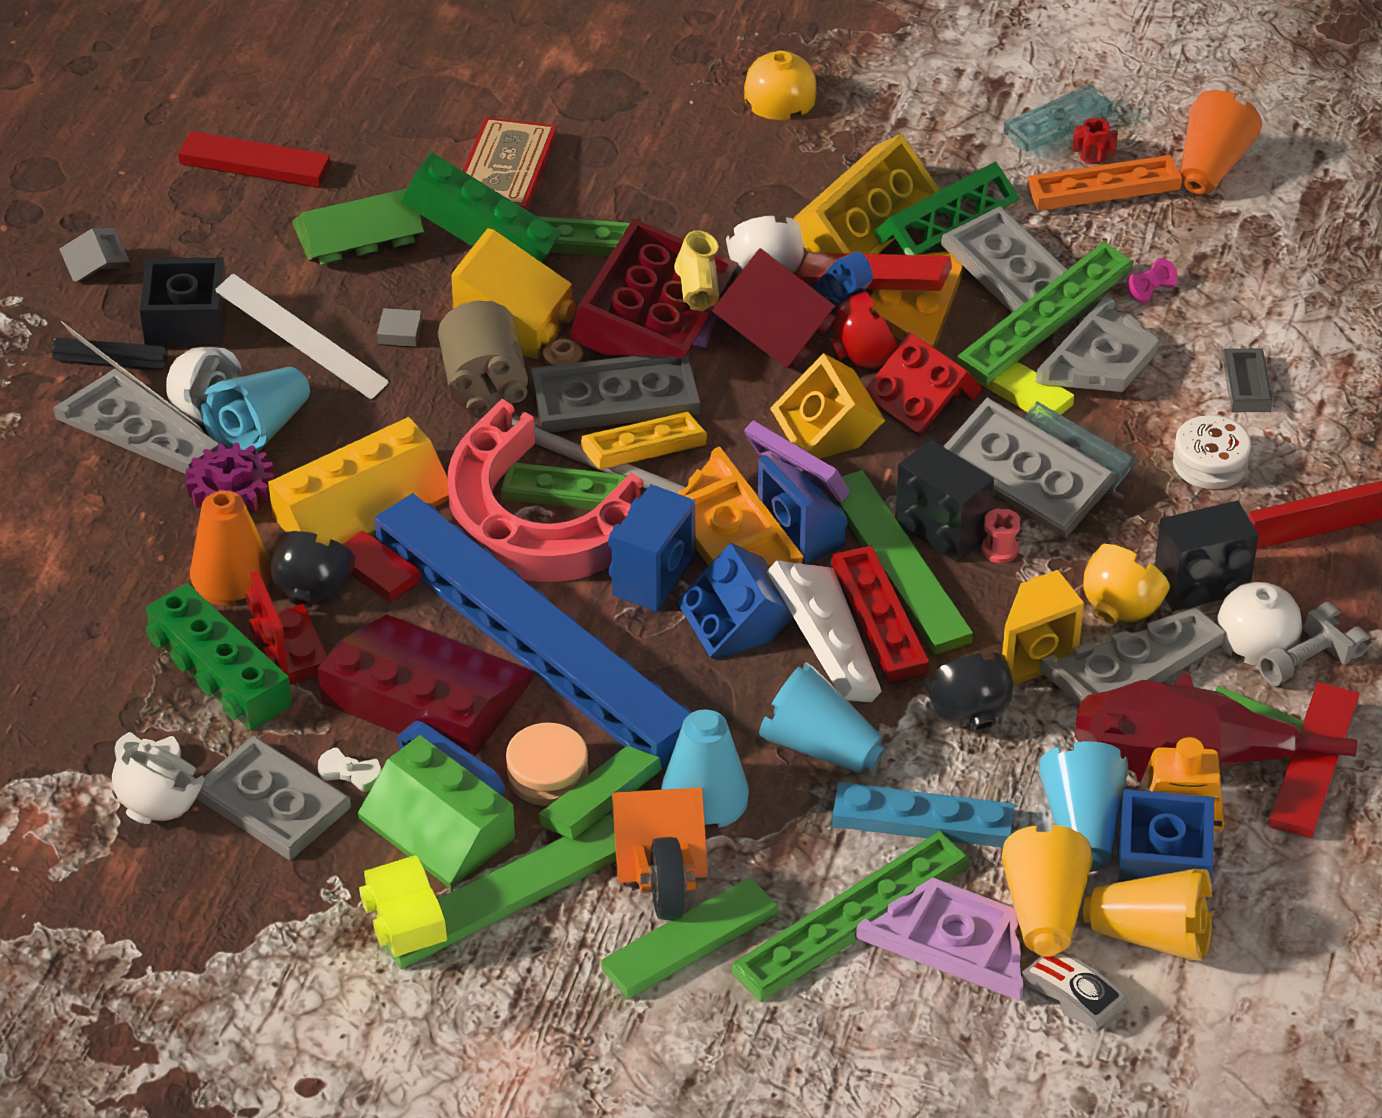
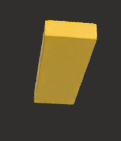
[581,412,707,470]

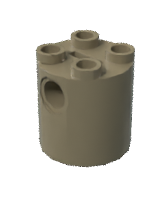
[438,300,528,417]

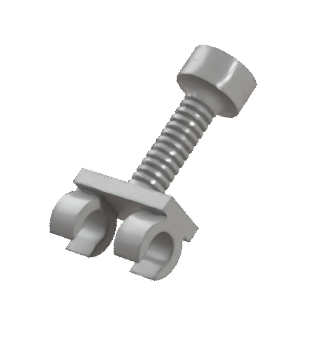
[1258,602,1372,686]

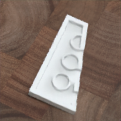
[767,560,882,703]

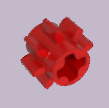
[1072,118,1118,164]

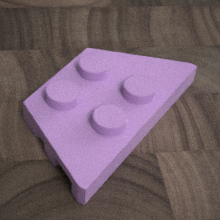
[856,877,1023,1001]

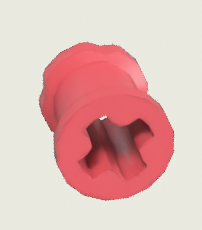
[981,509,1020,564]

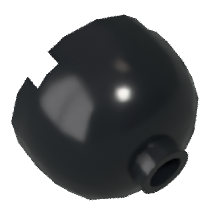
[270,531,356,608]
[924,652,1013,732]

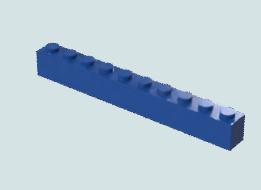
[375,493,692,770]

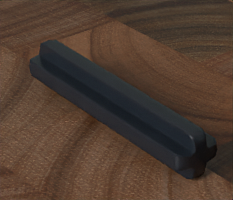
[52,337,168,370]

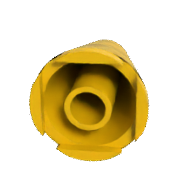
[1002,825,1093,957]
[1083,868,1212,961]

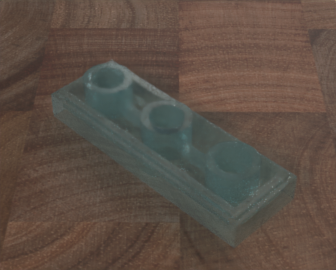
[1003,84,1113,152]
[1023,401,1135,494]

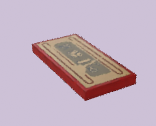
[463,117,557,211]

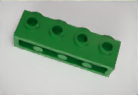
[401,152,562,264]
[146,583,292,731]

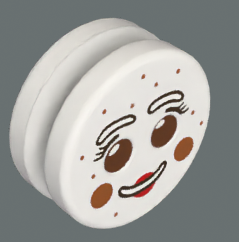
[1173,415,1251,489]

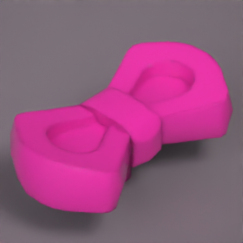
[1126,258,1177,304]

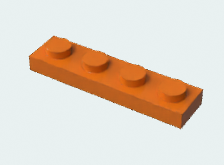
[1027,155,1182,211]

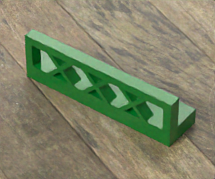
[873,161,1020,255]

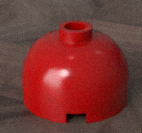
[829,289,898,370]

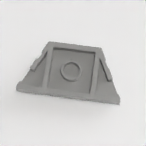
[1036,296,1159,392]

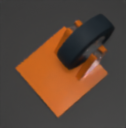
[612,787,708,920]

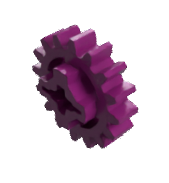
[186,442,275,511]

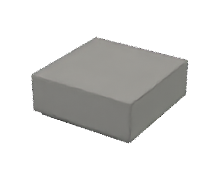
[377,308,422,347]

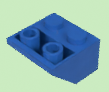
[677,543,793,660]

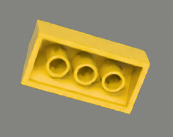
[793,133,940,254]
[268,417,449,546]

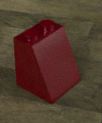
[711,248,836,369]

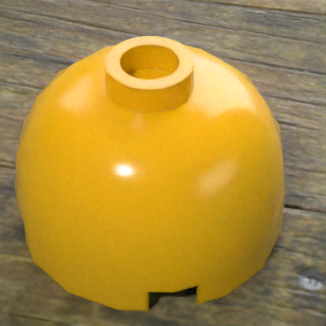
[744,51,817,120]
[1083,544,1170,624]

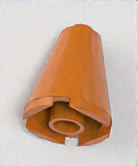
[1180,90,1263,194]
[190,491,272,606]

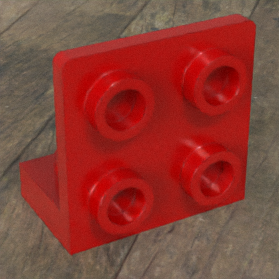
[865,332,982,435]
[245,570,327,685]

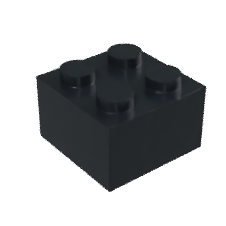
[140,257,227,346]
[895,439,994,563]
[1154,500,1259,611]

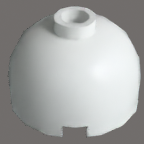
[726,216,804,274]
[166,347,243,426]
[1216,582,1302,665]
[112,742,205,824]

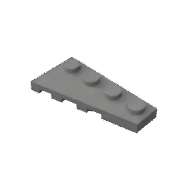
[1040,607,1225,705]

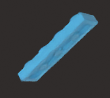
[832,782,1014,848]

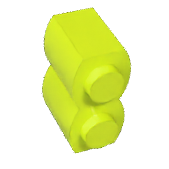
[359,855,447,957]

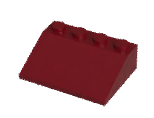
[569,218,738,358]
[318,614,534,757]

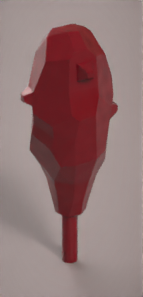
[1074,673,1357,783]

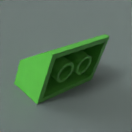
[293,189,424,265]
[358,735,515,889]

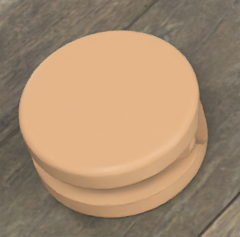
[506,723,588,806]

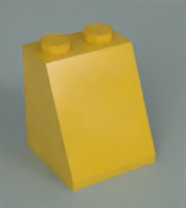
[451,228,576,360]

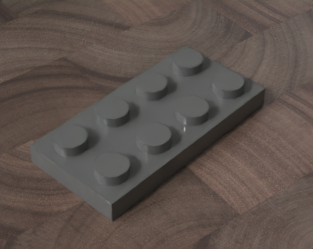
[531,354,700,433]

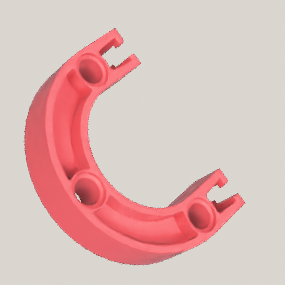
[447,399,644,582]

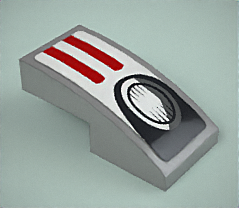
[1022,951,1128,1029]

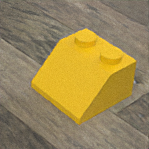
[770,353,885,459]
[1002,570,1084,686]

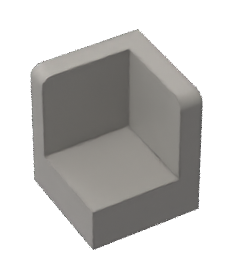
[59,228,130,282]

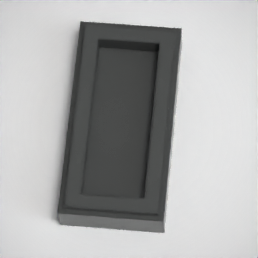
[1222,348,1273,412]

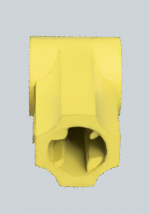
[674,231,719,311]

